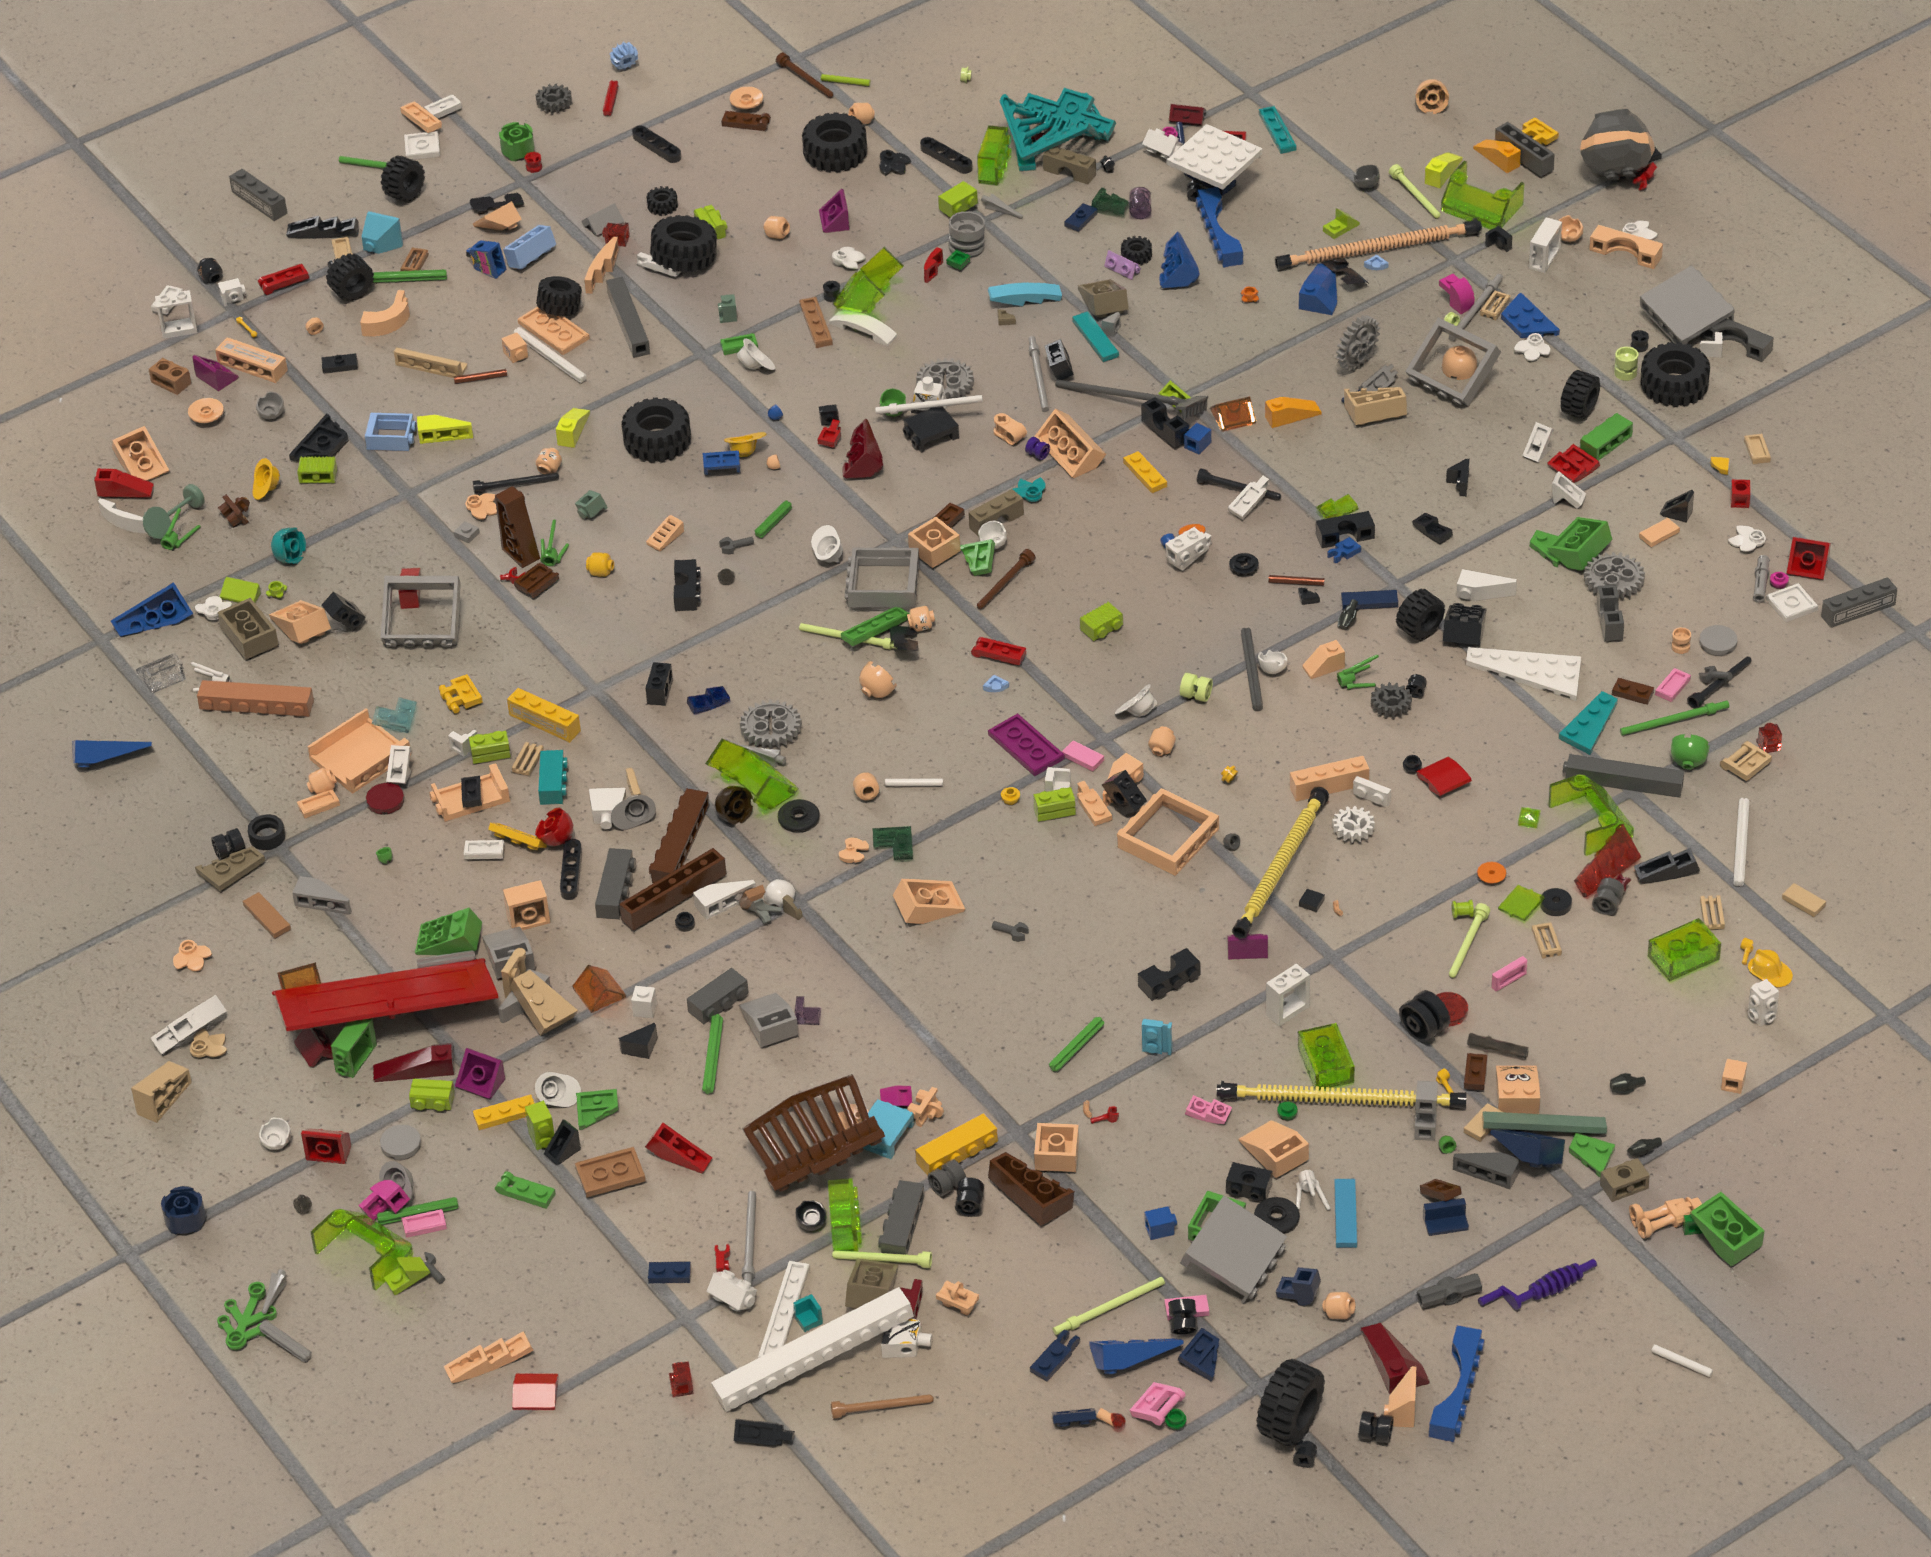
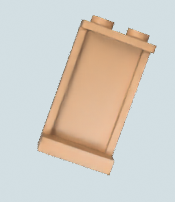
[429,763,510,822]

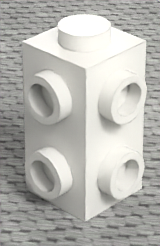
[1142,128,1183,159]
[1165,527,1207,567]
[1748,979,1779,1027]
[707,1270,757,1311]

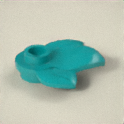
[1013,477,1046,502]

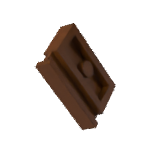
[514,562,559,598]

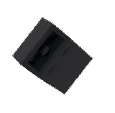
[1443,603,1487,645]

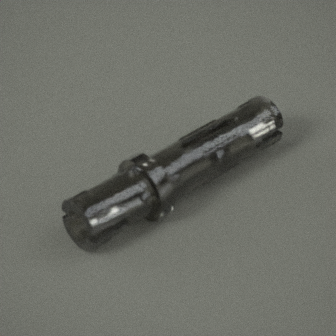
[1467,1033,1529,1060]

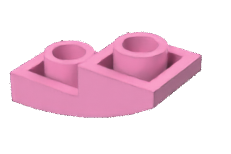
[1185,1095,1232,1124]

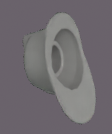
[611,795,656,830]
[379,1161,413,1208]

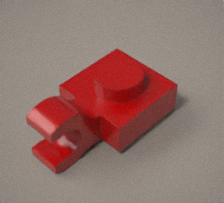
[1633,162,1657,191]
[817,419,841,448]
[714,1244,731,1272]

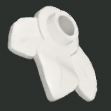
[1622,221,1657,240]
[832,247,866,269]
[1514,333,1550,361]
[1728,526,1766,552]
[195,596,232,620]

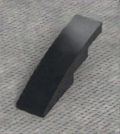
[286,216,359,239]

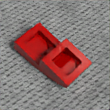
[924,247,943,283]

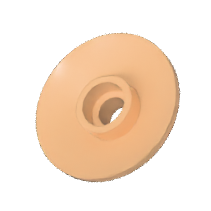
[730,87,763,109]
[188,398,224,423]

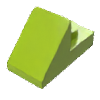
[1323,208,1360,239]
[384,1257,430,1296]

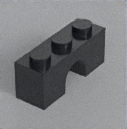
[1141,397,1189,448]
[1316,511,1375,548]
[673,559,701,611]
[1138,948,1201,1001]

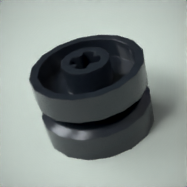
[1399,990,1450,1042]

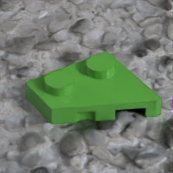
[1529,530,1560,567]
[960,539,995,576]
[576,1089,618,1130]
[1569,1133,1615,1178]

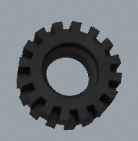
[646,186,678,216]
[1121,236,1152,266]

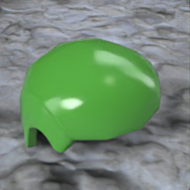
[879,388,906,417]

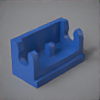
[703,450,740,475]

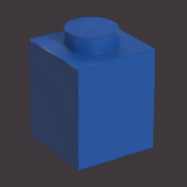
[1184,423,1211,455]
[1144,1206,1177,1240]

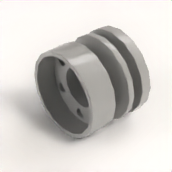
[948,212,985,257]

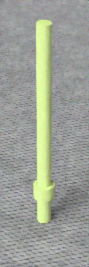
[799,623,905,651]
[1053,1277,1165,1335]

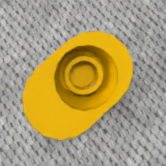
[724,432,767,457]
[253,458,280,500]
[1748,949,1793,988]

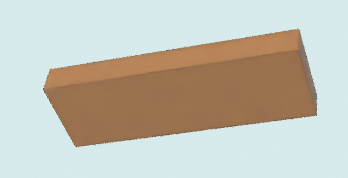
[243,892,291,939]

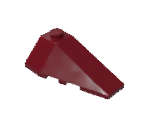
[842,418,883,478]
[373,1043,454,1082]
[1361,1323,1430,1394]

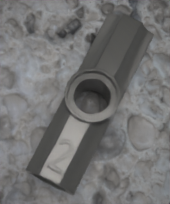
[1416,1273,1482,1308]

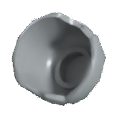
[256,391,284,419]

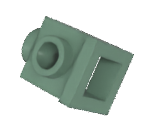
[718,294,737,323]
[575,490,608,519]

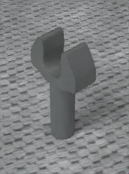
[719,536,754,554]
[1698,666,1732,683]
[992,921,1029,942]
[424,1252,445,1284]

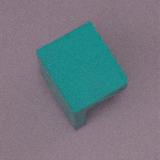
[793,1294,823,1332]

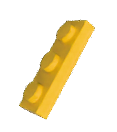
[1123,451,1167,493]
[488,822,547,850]
[473,1095,534,1130]

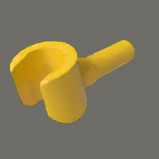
[1740,938,1753,965]
[1436,1068,1454,1094]

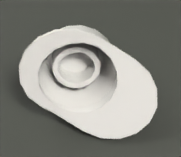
[737,338,775,370]
[811,525,843,563]
[1115,684,1157,717]
[535,1072,581,1107]

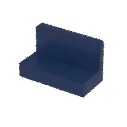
[1423,1198,1469,1236]

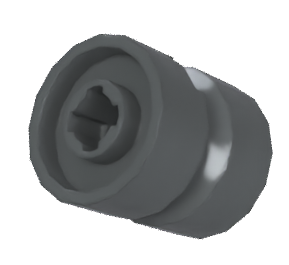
[1592,878,1624,915]
[928,1159,966,1197]

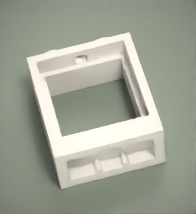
[1529,217,1562,273]
[155,290,198,339]
[1266,964,1310,1027]

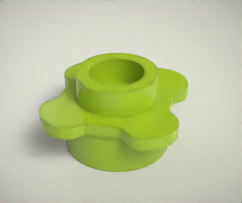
[266,581,287,598]

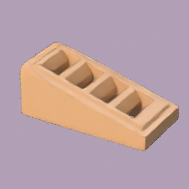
[646,515,684,551]

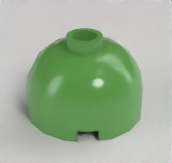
[1671,734,1709,770]

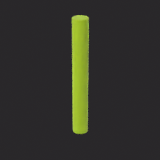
[821,74,871,86]

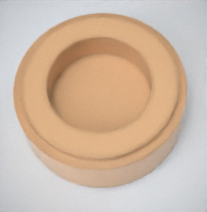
[305,317,324,335]

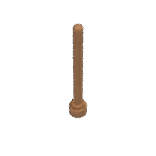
[831,1394,934,1419]

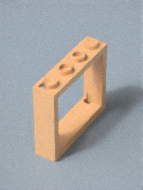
[1117,788,1219,876]

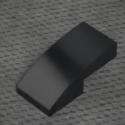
[1412,513,1453,544]

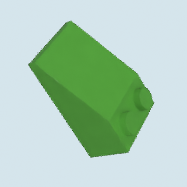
[1690,1192,1765,1267]

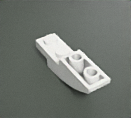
[150,995,227,1055]

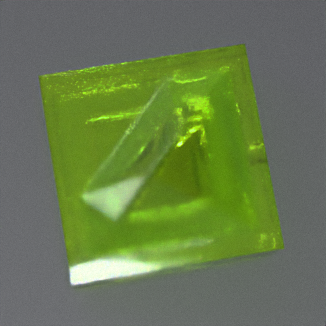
[1518,807,1541,828]

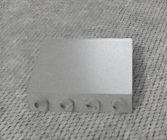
[1640,265,1735,345]
[1180,1196,1287,1304]

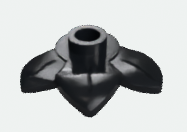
[879,150,911,174]

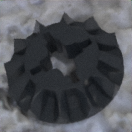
[1229,553,1259,576]

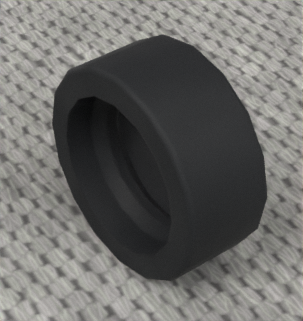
[247,814,285,850]

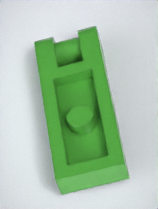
[495,1171,556,1209]

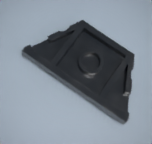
[289,413,348,461]

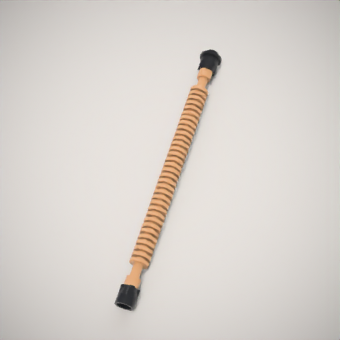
[1275,218,1482,270]

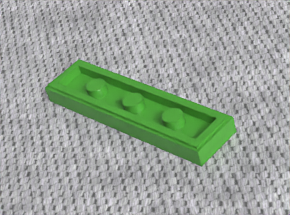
[841,607,910,646]

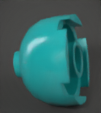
[271,527,306,564]

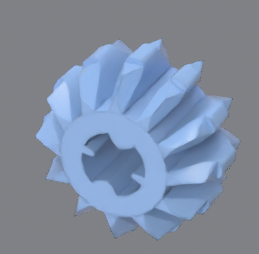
[609,41,639,70]

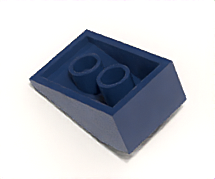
[1490,1130,1565,1168]

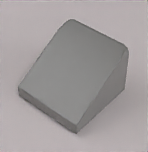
[1101,312,1121,337]

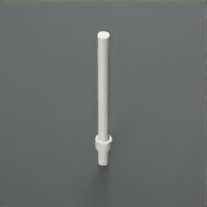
[876,395,983,414]

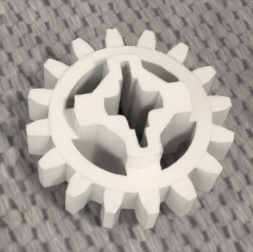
[1332,806,1375,843]

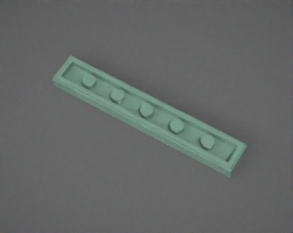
[1482,1111,1607,1134]

